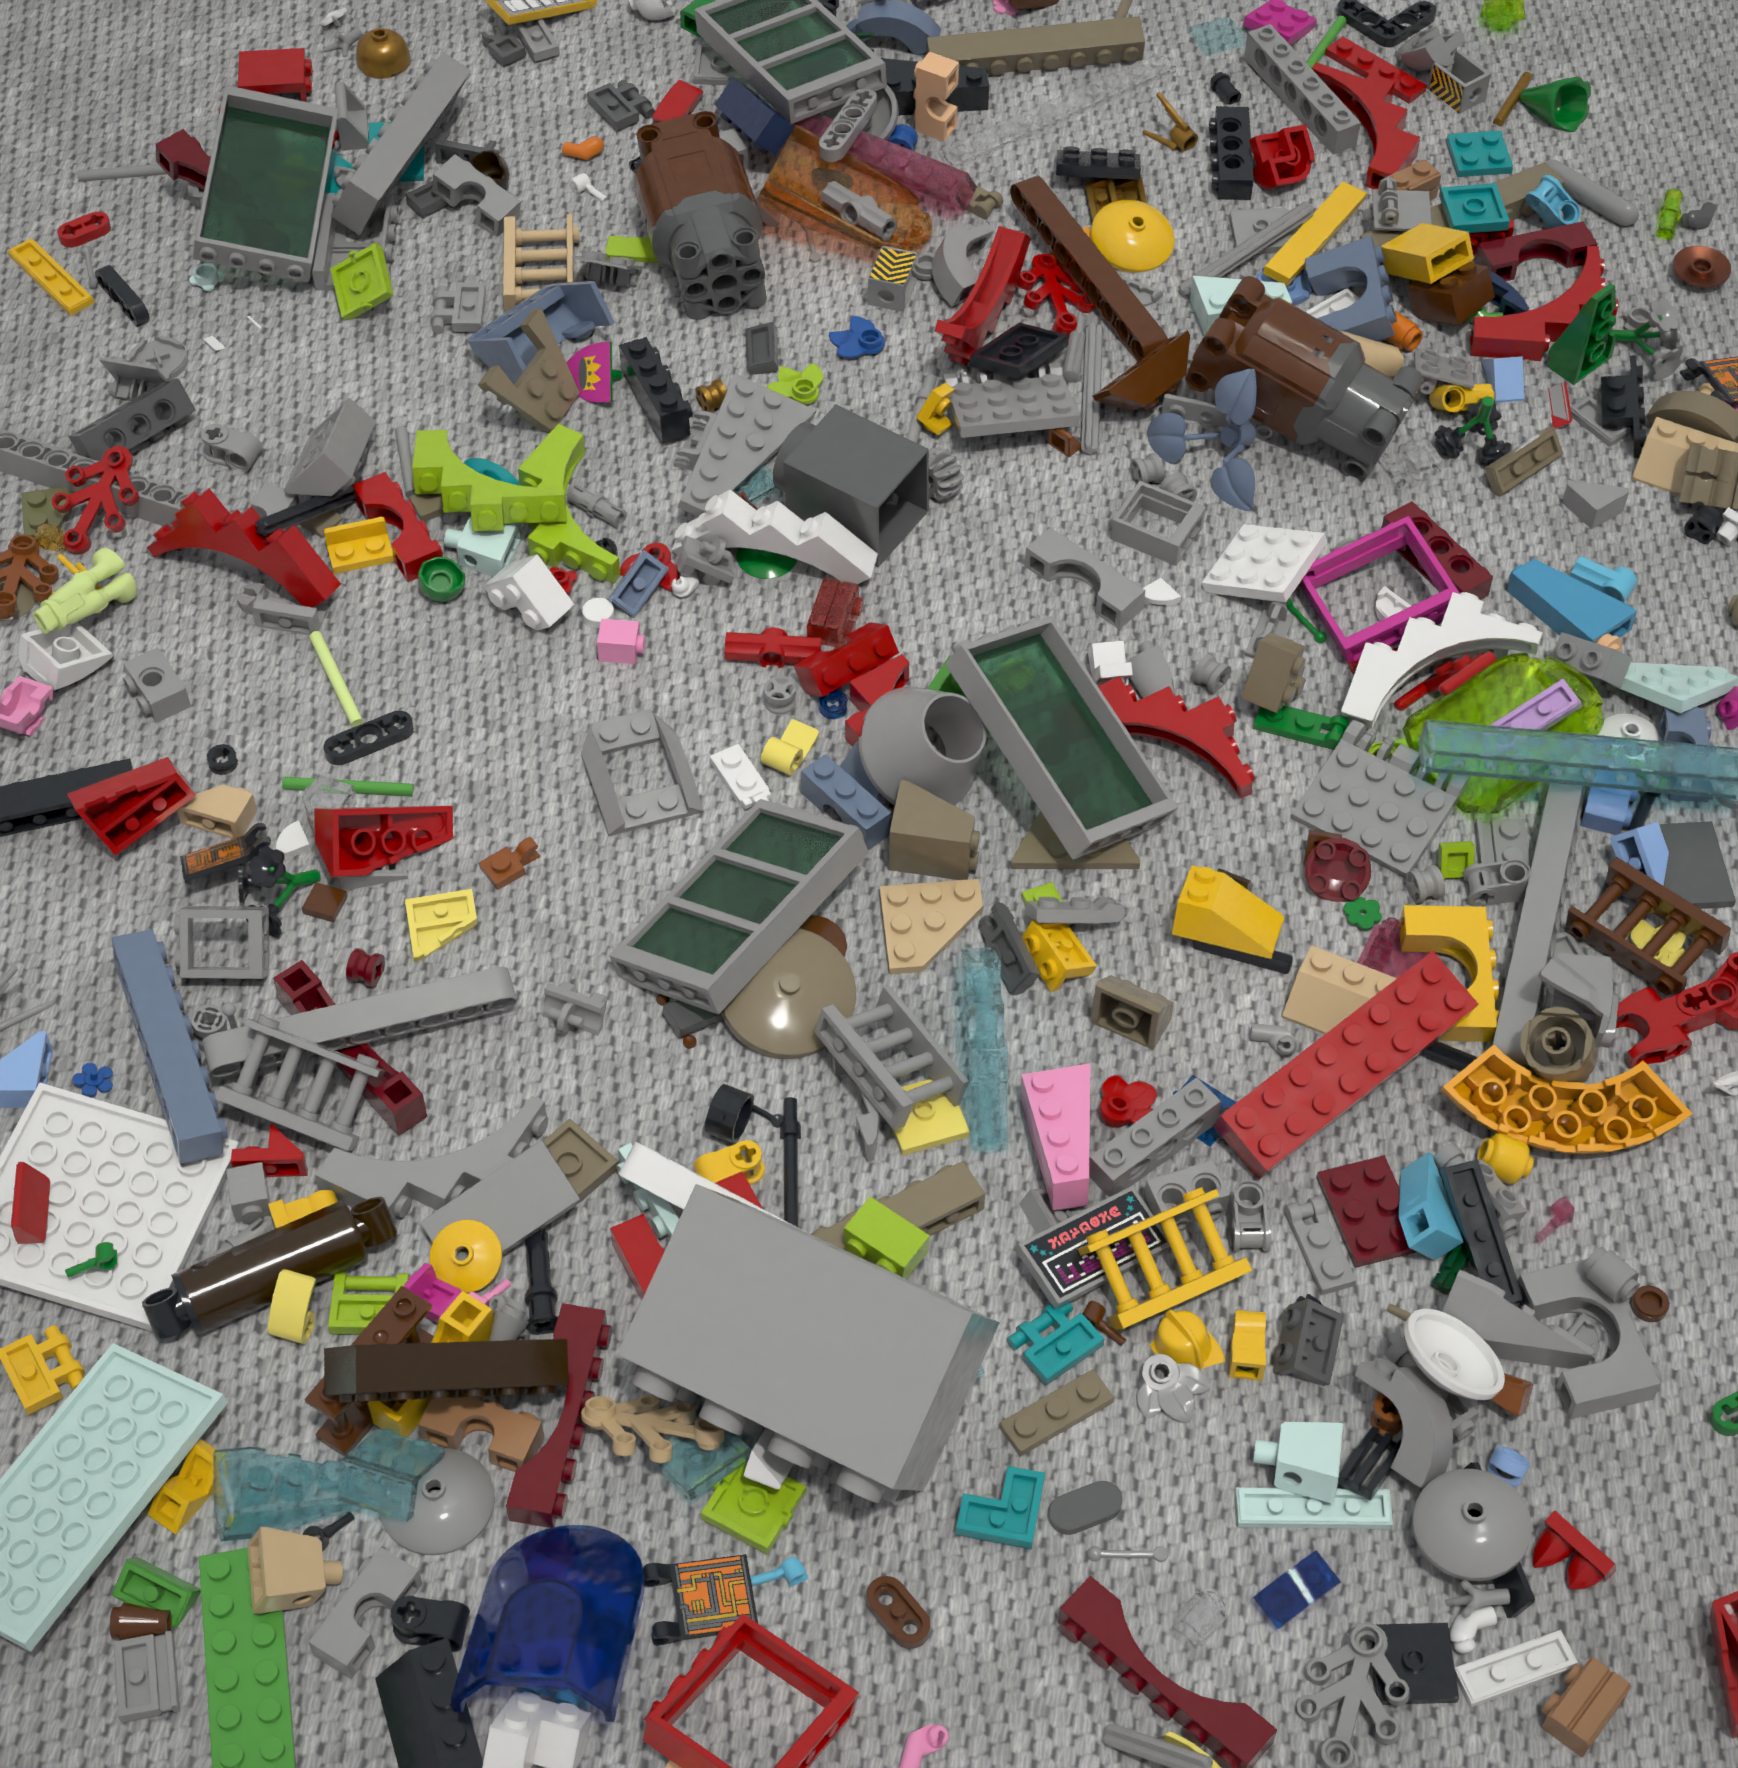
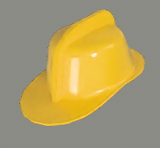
[1150,1309,1225,1370]

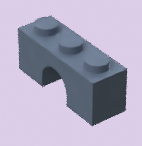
[1659,707,1718,802]
[801,754,891,850]

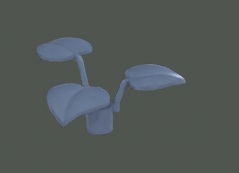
[1147,369,1257,511]

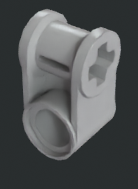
[201,424,263,472]
[1463,859,1530,906]
[1230,1180,1271,1252]

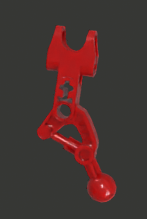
[1616,952,1738,1068]

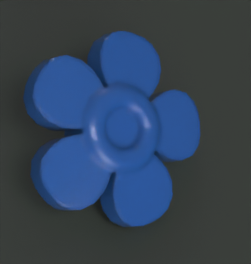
[73,1063,113,1098]

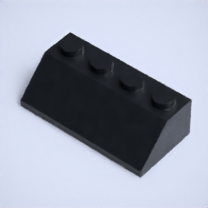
[375,1638,483,1768]

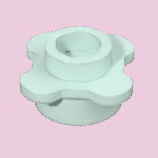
[189,263,224,291]

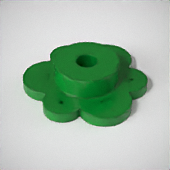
[1343,897,1382,930]

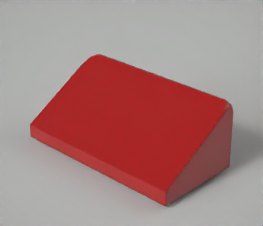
[11,1162,51,1244]

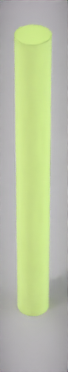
[309,631,364,727]

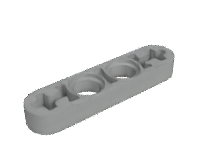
[819,88,877,162]

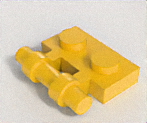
[0,1325,85,1415]

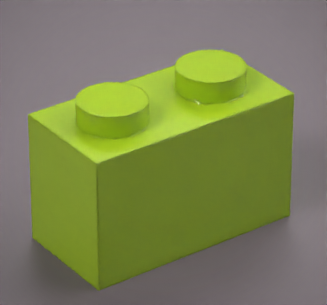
[843,1196,930,1279]

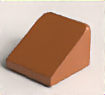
[1048,428,1081,457]

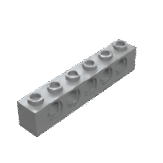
[1244,24,1361,155]

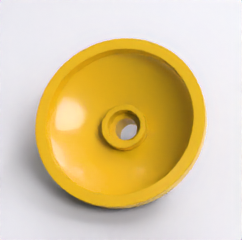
[1090,200,1175,273]

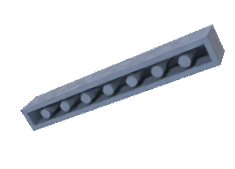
[112,929,228,1164]

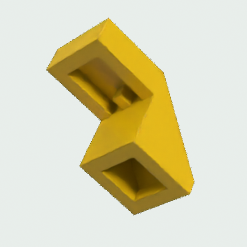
[147,1439,230,1535]

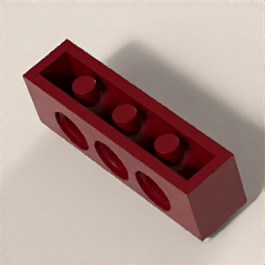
[1381,501,1493,600]

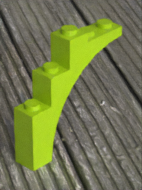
[518,423,620,584]
[412,429,567,531]

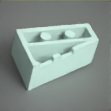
[1190,276,1293,336]

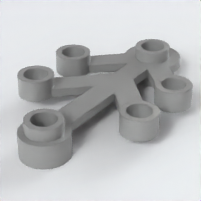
[1296,1623,1410,1768]

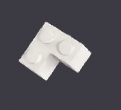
[483,554,575,631]
[482,1692,591,1768]

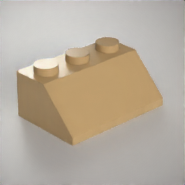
[1632,417,1738,495]
[1282,945,1397,1034]

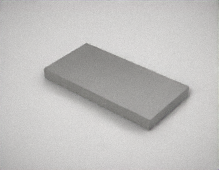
[420,1140,582,1261]

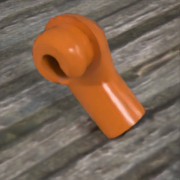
[562,136,604,160]

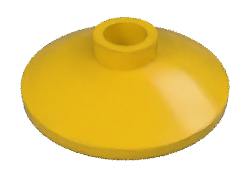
[429,1220,502,1293]

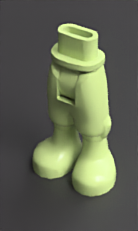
[32,548,137,634]

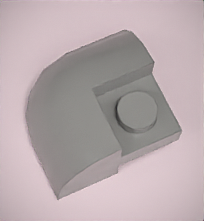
[1398,27,1465,72]

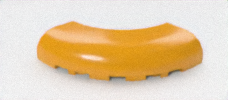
[1440,1045,1693,1154]

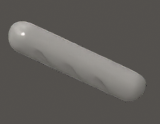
[1546,159,1639,227]

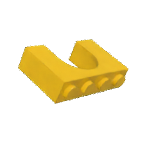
[1399,905,1500,1042]

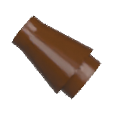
[110,1602,172,1640]

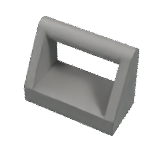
[335,82,369,151]

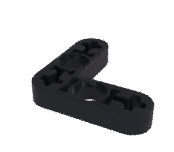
[1336,0,1437,47]

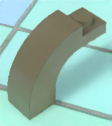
[1646,391,1738,443]

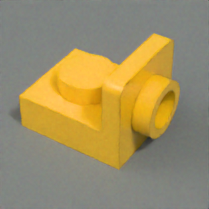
[916,383,955,435]

